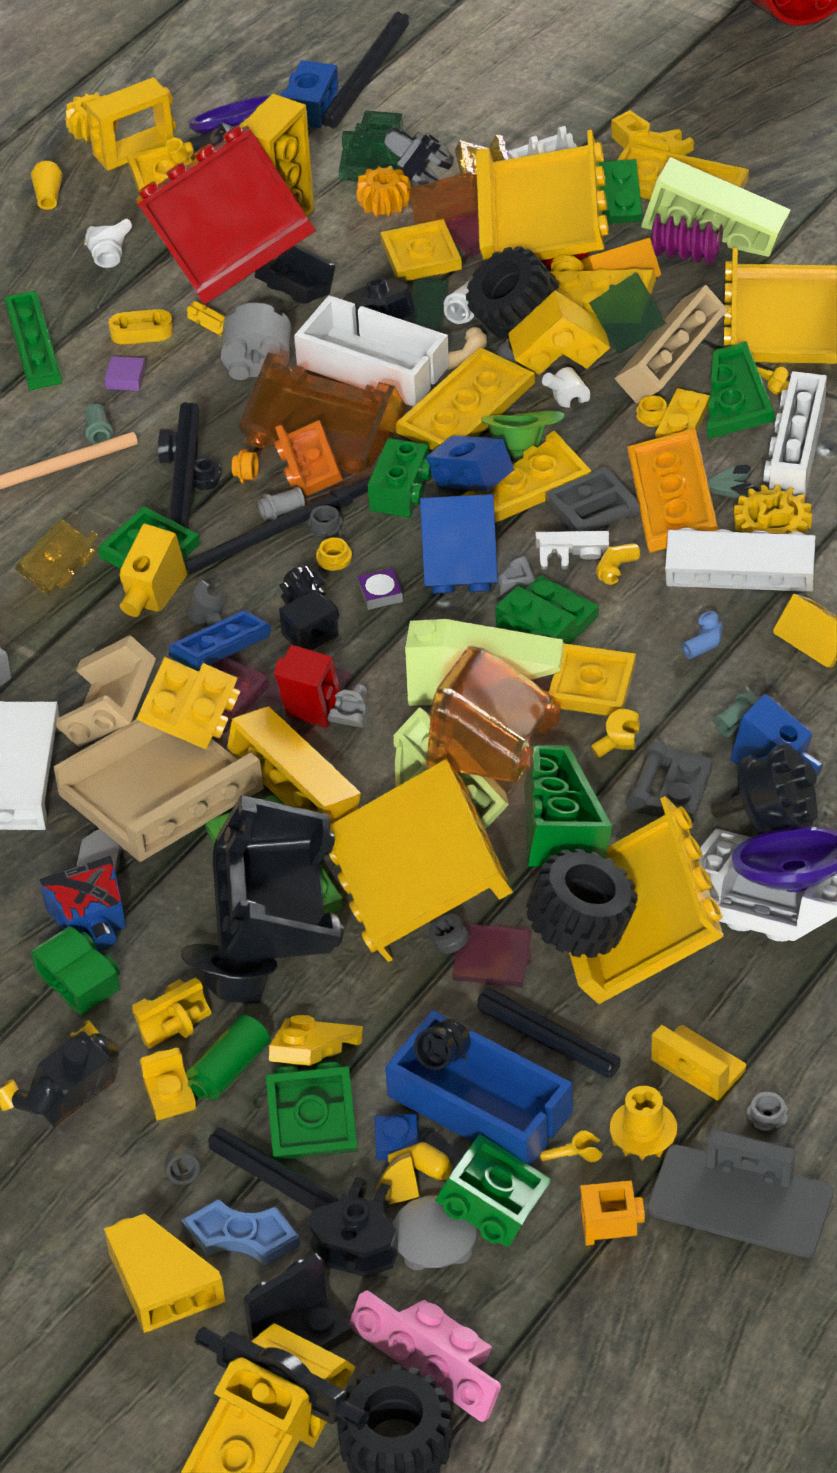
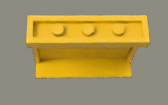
[476,130,609,260]
[724,248,837,364]
[329,759,513,963]
[569,796,724,1004]

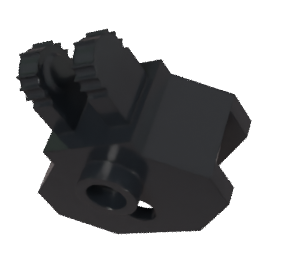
[384,125,454,191]
[342,277,417,333]
[308,1177,398,1277]

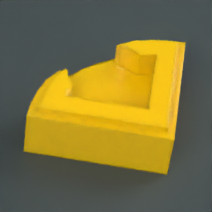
[375,1153,420,1205]

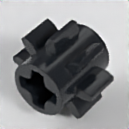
[279,566,326,605]

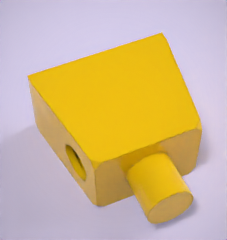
[119,524,187,617]

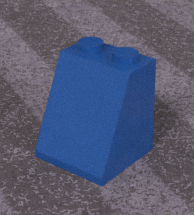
[420,494,498,594]

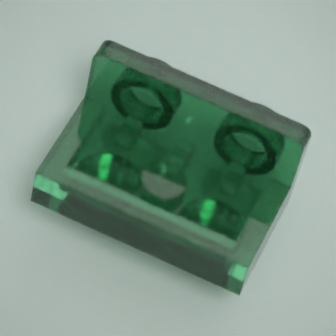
[339,131,401,182]

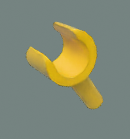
[757,367,789,395]
[540,1130,602,1163]

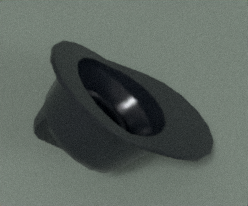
[181,944,278,1003]

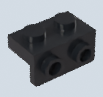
[254,244,335,304]

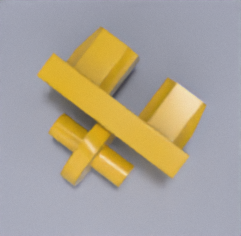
[132,977,212,1049]

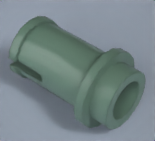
[84,404,113,444]
[713,692,759,737]

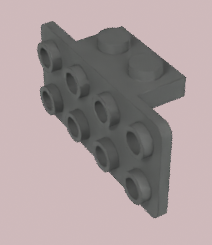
[648,1129,834,1258]

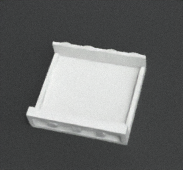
[0,701,61,830]

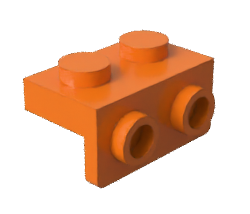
[274,420,343,497]

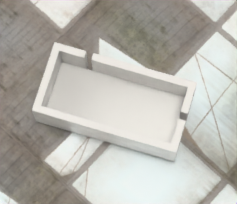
[294,295,449,407]

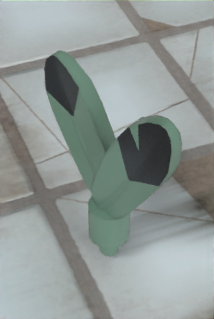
[708,465,760,498]

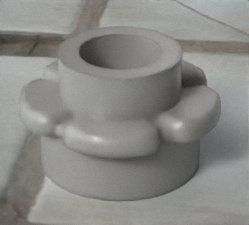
[746,1092,788,1132]

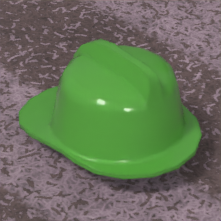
[481,411,565,456]

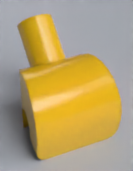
[590,709,640,759]

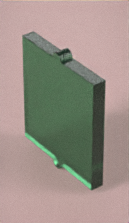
[589,272,667,354]

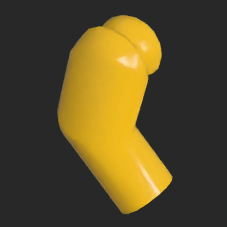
[596,543,640,585]
[388,1142,452,1181]

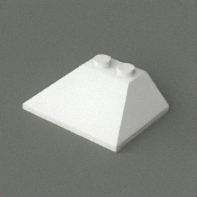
[699,828,837,942]

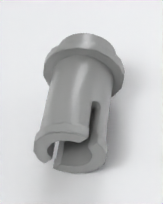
[257,487,305,521]

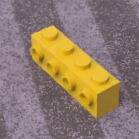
[227,706,361,825]

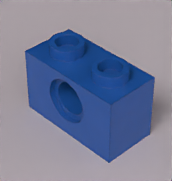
[280,60,339,128]
[426,435,514,492]

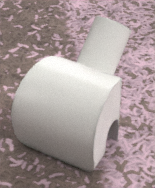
[542,367,590,408]

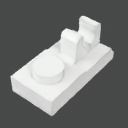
[536,531,609,570]

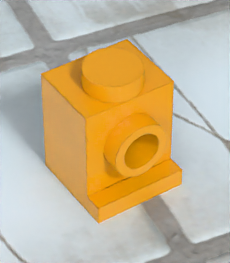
[580,1180,645,1246]

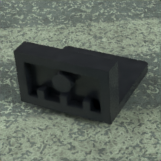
[244,1253,352,1351]

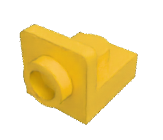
[140,1048,196,1121]

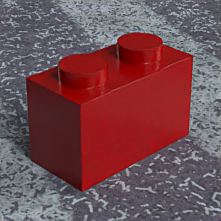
[274,645,341,728]

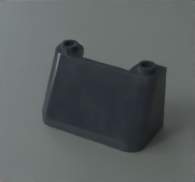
[213,795,344,962]

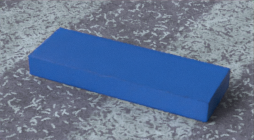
[168,610,271,671]

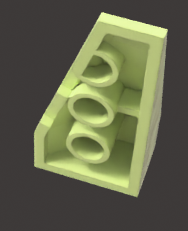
[405,619,564,706]

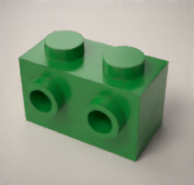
[368,438,432,518]

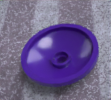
[188,95,271,135]
[732,827,837,892]

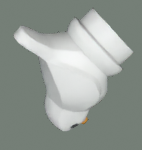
[84,219,132,268]

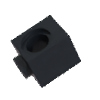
[279,589,339,650]

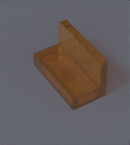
[409,172,478,225]

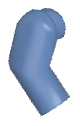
[682,611,723,659]

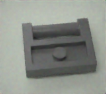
[545,467,640,532]
[626,741,713,823]

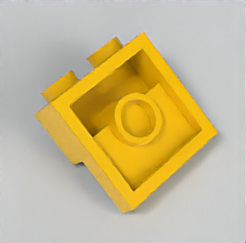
[136,657,240,750]

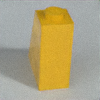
[104,1213,226,1333]

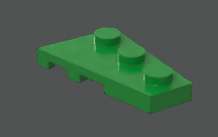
[706,341,775,439]

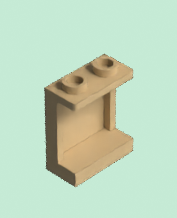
[55,635,156,747]

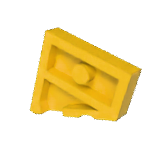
[269,1015,363,1066]

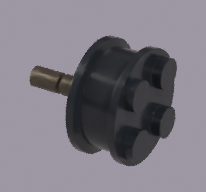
[711,744,818,834]

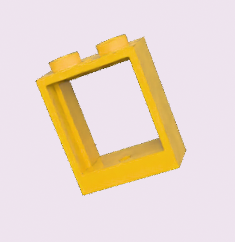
[86,77,176,171]

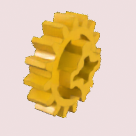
[733,484,812,535]

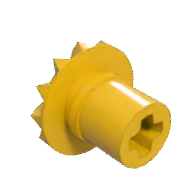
[610,1086,677,1161]

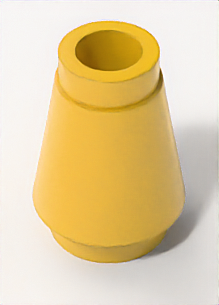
[31,161,63,210]

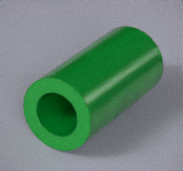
[187,1014,271,1100]

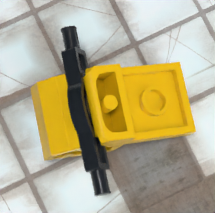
[181,1323,369,1473]

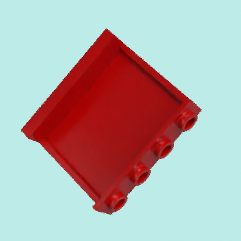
[135,125,316,305]

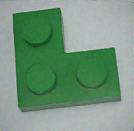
[98,506,200,569]

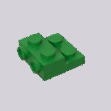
[599,157,643,224]
[495,575,599,644]
[266,1062,358,1160]
[435,1134,552,1248]

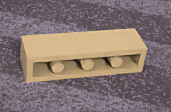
[614,285,728,404]

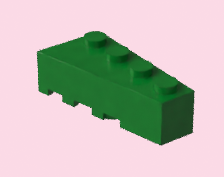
[524,745,612,867]

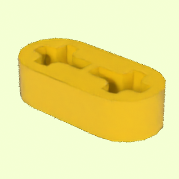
[108,309,174,345]

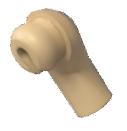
[447,327,487,370]

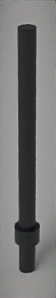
[184,477,371,575]

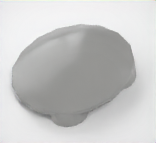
[392,1195,477,1270]

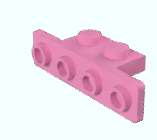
[349,1290,501,1422]

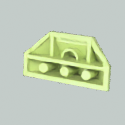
[393,707,509,830]

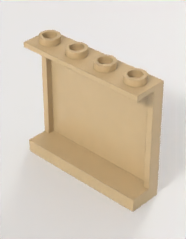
[53,720,264,862]

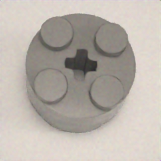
[221,303,291,380]

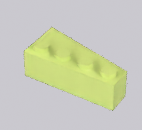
[641,157,791,257]

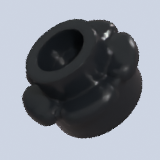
[192,458,221,490]

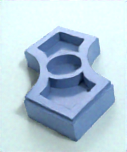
[181,1199,300,1266]

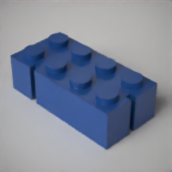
[385,1010,573,1166]

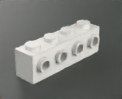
[763,371,827,496]
[665,528,815,592]

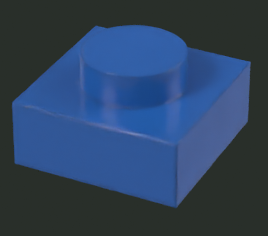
[375,1114,418,1160]

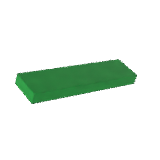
[4,291,62,390]

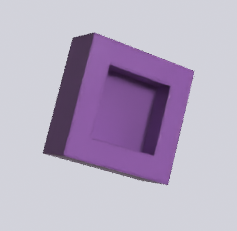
[105,356,146,391]

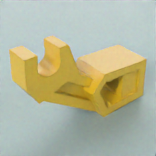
[611,110,694,155]

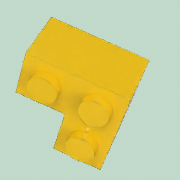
[508,290,611,375]

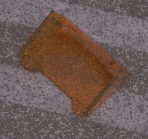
[238,352,407,475]
[426,646,561,783]

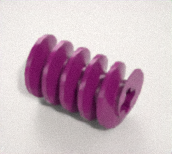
[651,213,723,265]

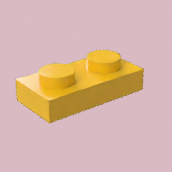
[655,388,710,439]

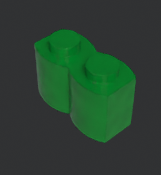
[30,926,120,1015]

